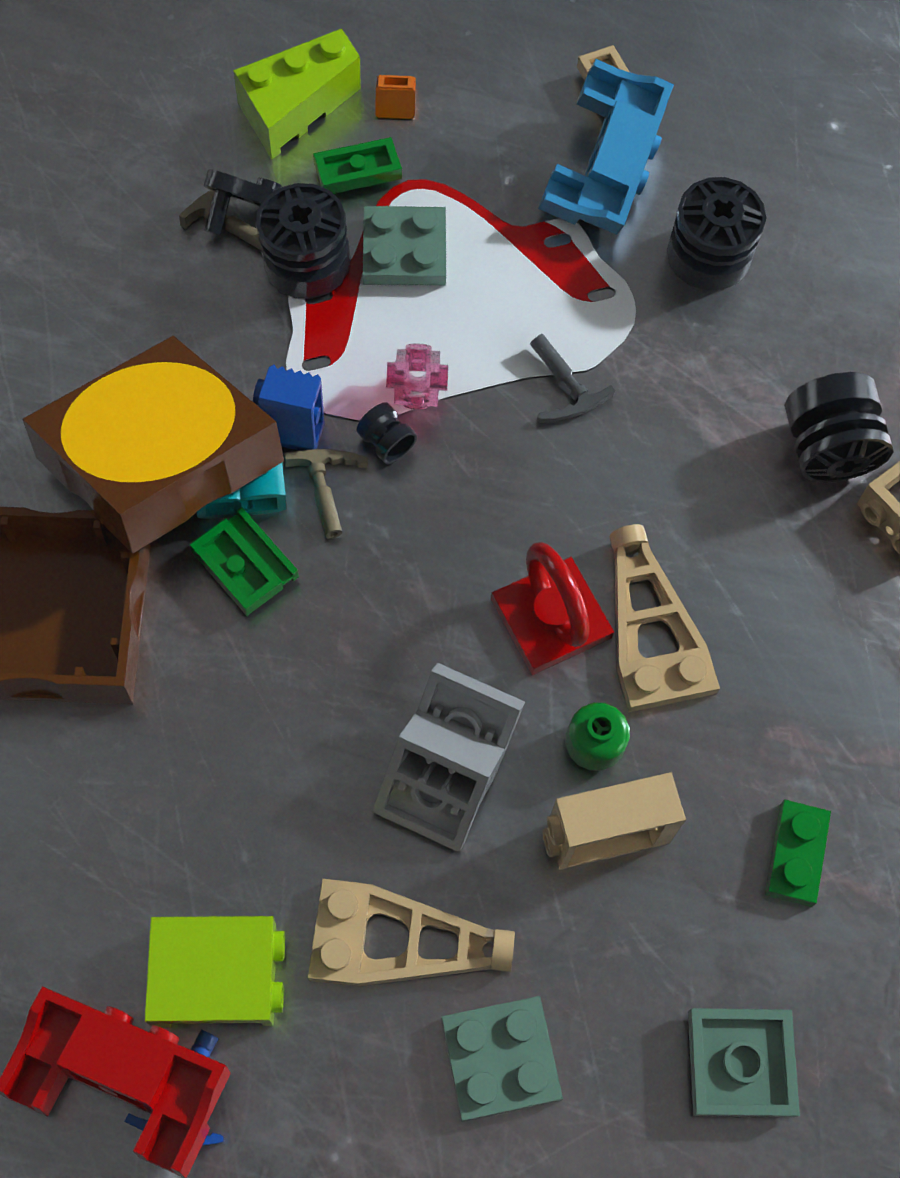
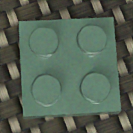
[363,206,446,285]
[441,996,563,1122]
[688,1008,800,1117]

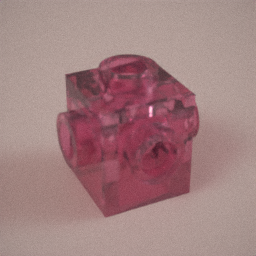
[386,343,448,409]

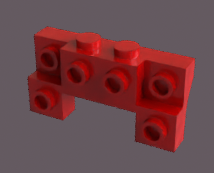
[0,986,231,1178]

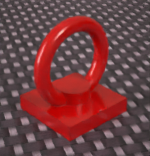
[491,542,614,675]

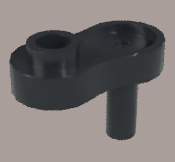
[204,169,282,235]

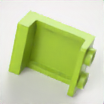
[145,916,285,1028]

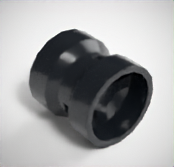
[356,402,417,464]

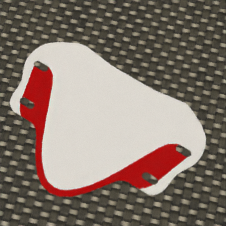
[286,179,636,421]

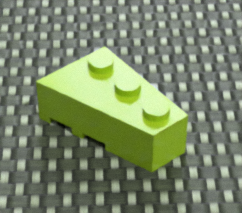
[233,28,361,160]

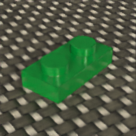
[313,137,402,194]
[765,799,831,907]

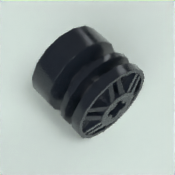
[667,177,767,291]
[256,183,351,299]
[784,372,894,483]

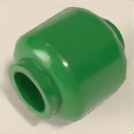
[566,702,630,770]

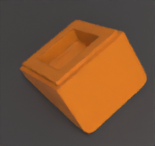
[375,75,416,119]

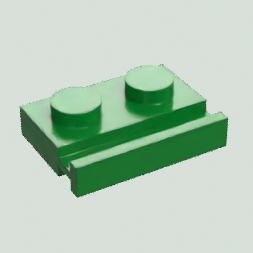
[190,507,299,616]

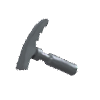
[530,334,615,423]

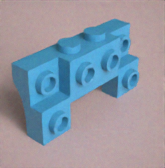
[538,59,674,235]

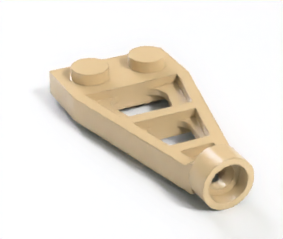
[609,524,720,713]
[308,878,515,987]

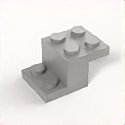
[372,663,525,852]

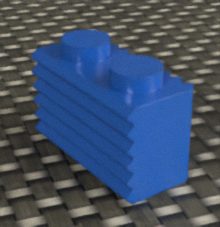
[253,364,325,451]

